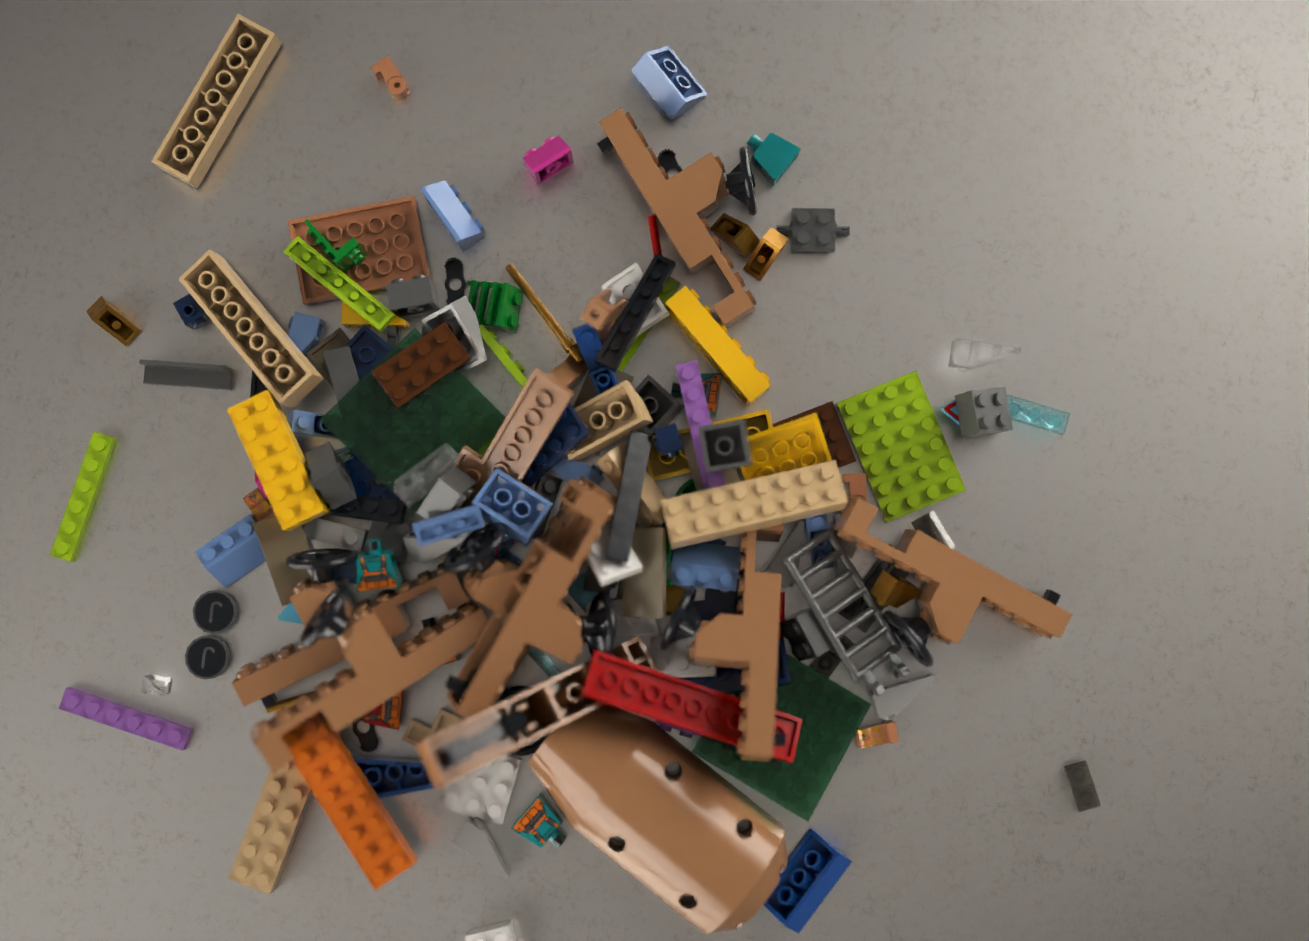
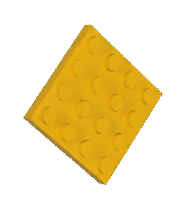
[740,413,832,481]

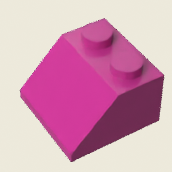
[523,135,574,185]

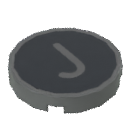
[193,590,238,634]
[185,635,231,679]

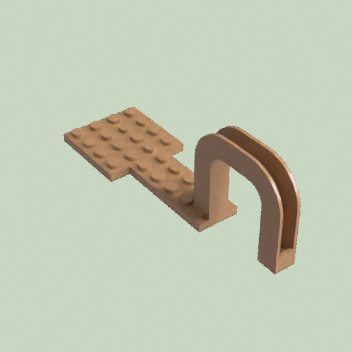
[450,288,627,538]

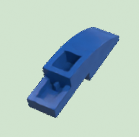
[572,323,619,395]

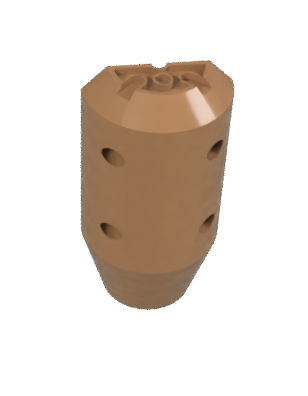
[527,703,788,934]

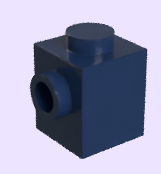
[173,294,210,329]
[652,423,683,458]

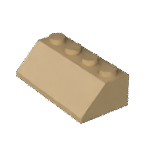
[567,380,653,461]
[597,442,667,528]

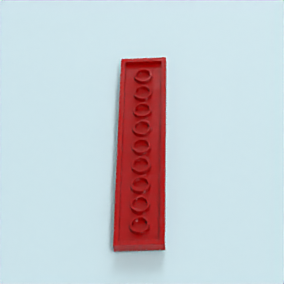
[581,650,803,763]

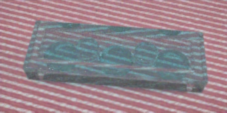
[1007,394,1071,435]

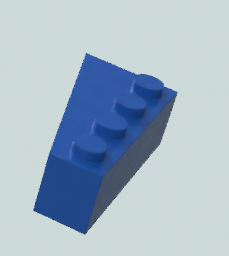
[352,755,435,798]

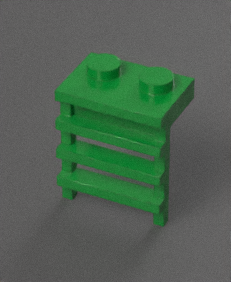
[304,219,368,273]
[466,280,523,333]

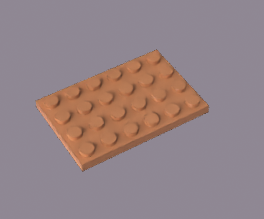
[288,196,431,305]

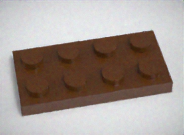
[371,322,471,408]

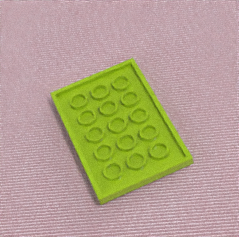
[836,370,966,523]

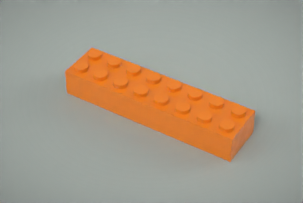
[282,710,418,890]

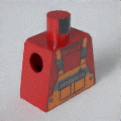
[362,690,403,730]

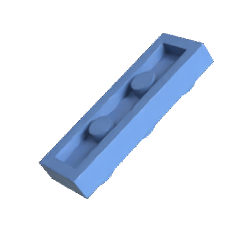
[412,504,485,547]

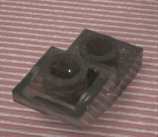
[809,635,855,680]
[1064,760,1101,812]

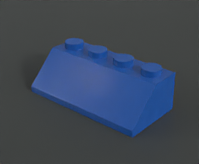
[763,828,852,933]

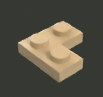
[402,708,461,746]

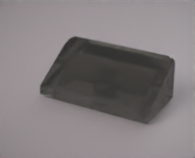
[911,510,955,549]

